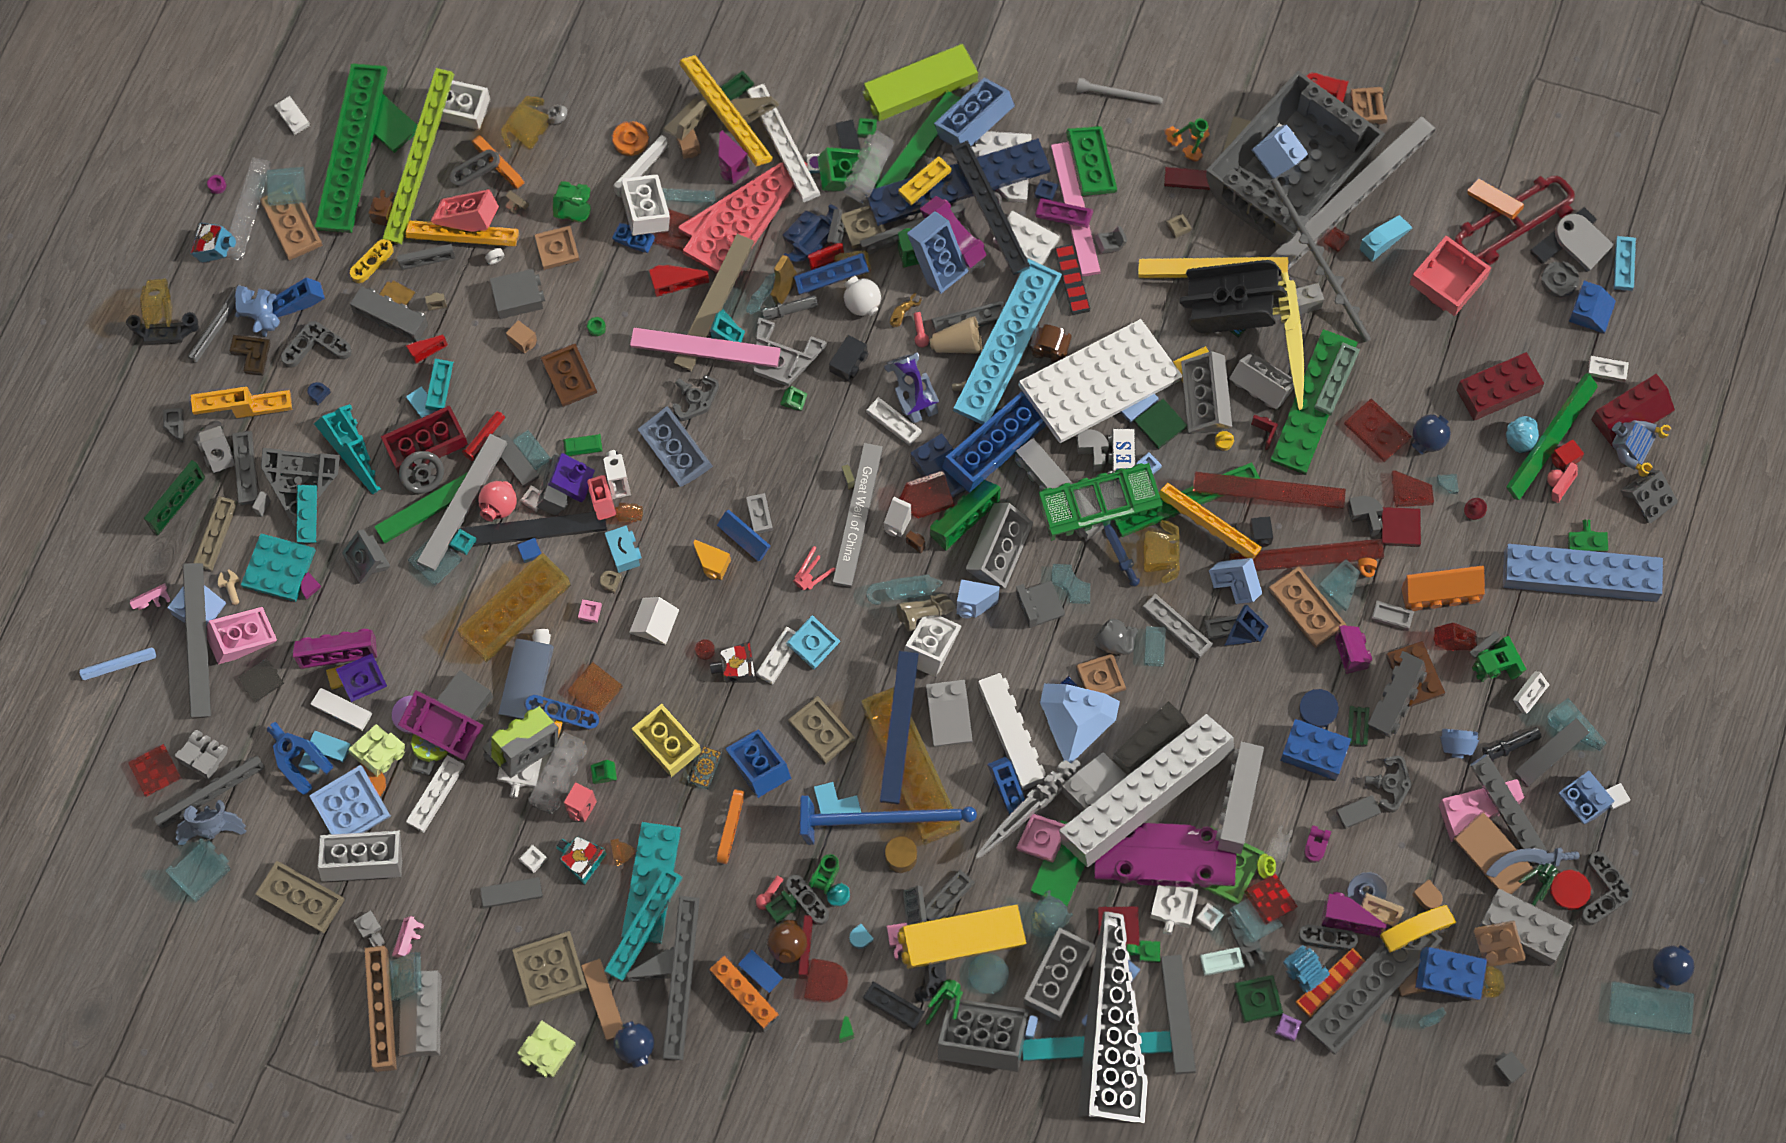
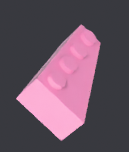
[1439,779,1524,842]

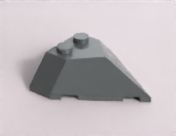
[261,448,340,527]

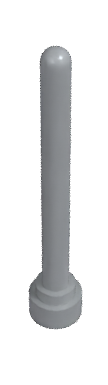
[1076,78,1163,104]

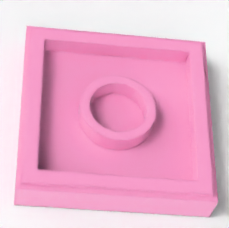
[1017,814,1066,862]

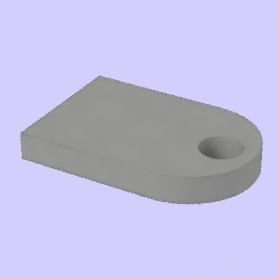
[1555,214,1614,272]

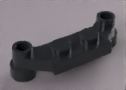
[126,312,199,344]
[914,962,946,1003]

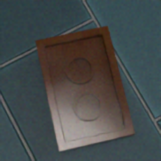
[541,343,597,407]
[1386,641,1445,707]

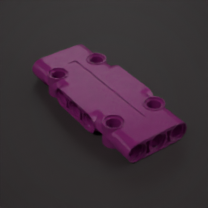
[1095,823,1236,888]

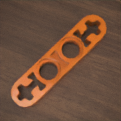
[471,135,524,189]
[717,789,745,864]

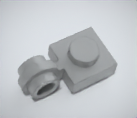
[354,911,385,947]

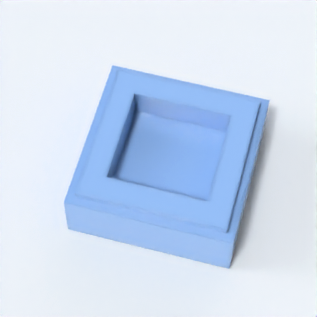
[1136,452,1162,474]
[1025,1015,1038,1040]

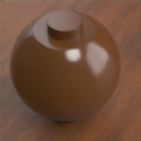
[767,920,807,963]

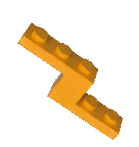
[191,387,292,418]

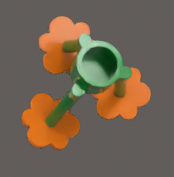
[1165,118,1210,161]

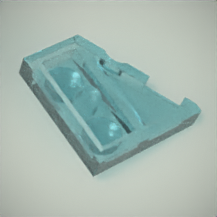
[1319,559,1360,611]

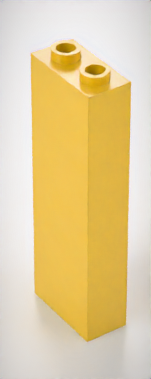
[897,905,1026,969]

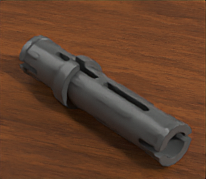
[761,295,818,320]

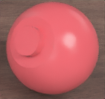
[478,481,517,521]

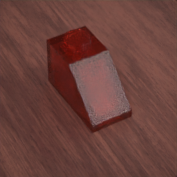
[1434,622,1477,650]

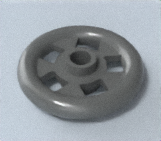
[399,451,444,494]

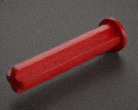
[462,411,505,461]

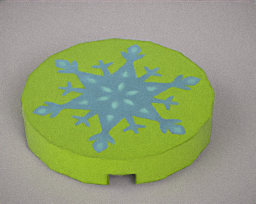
[411,734,448,762]

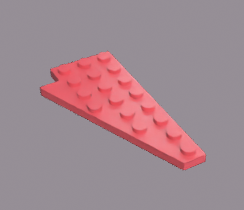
[678,162,808,273]

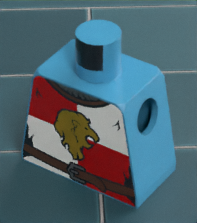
[190,223,236,262]

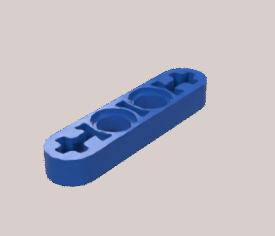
[525,695,599,729]

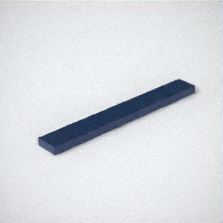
[880,651,919,805]

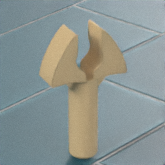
[218,570,240,605]

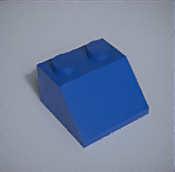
[1569,281,1616,334]

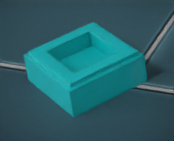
[449,529,476,555]

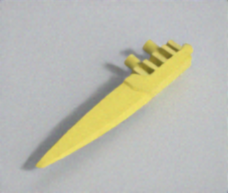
[1273,272,1304,410]

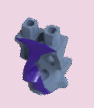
[884,352,939,423]

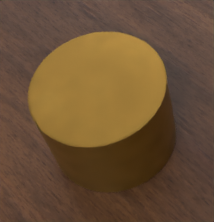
[885,837,917,873]

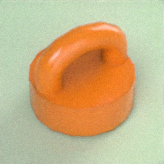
[1357,558,1377,578]

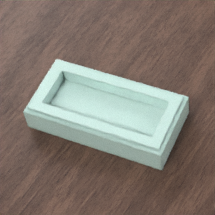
[1200,947,1244,976]

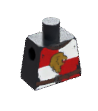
[710,642,756,683]

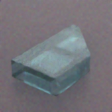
[1419,1007,1446,1029]

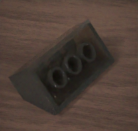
[1112,701,1190,775]

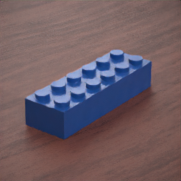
[942,391,1046,493]

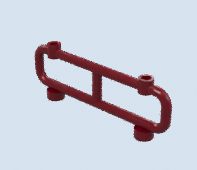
[1454,176,1575,265]

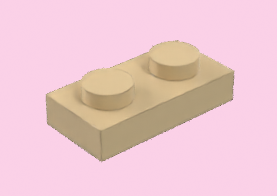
[1361,893,1404,926]

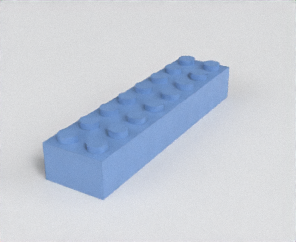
[1503,544,1663,602]

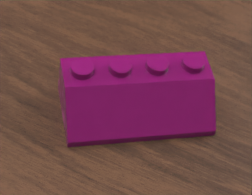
[293,629,378,669]

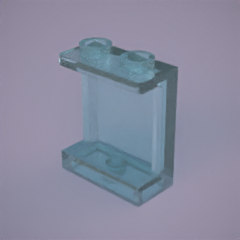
[165,838,231,902]

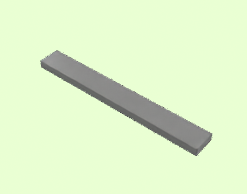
[417,434,507,571]

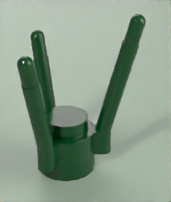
[1519,863,1558,906]

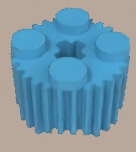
[1283,946,1330,993]

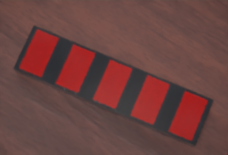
[1055,244,1090,315]

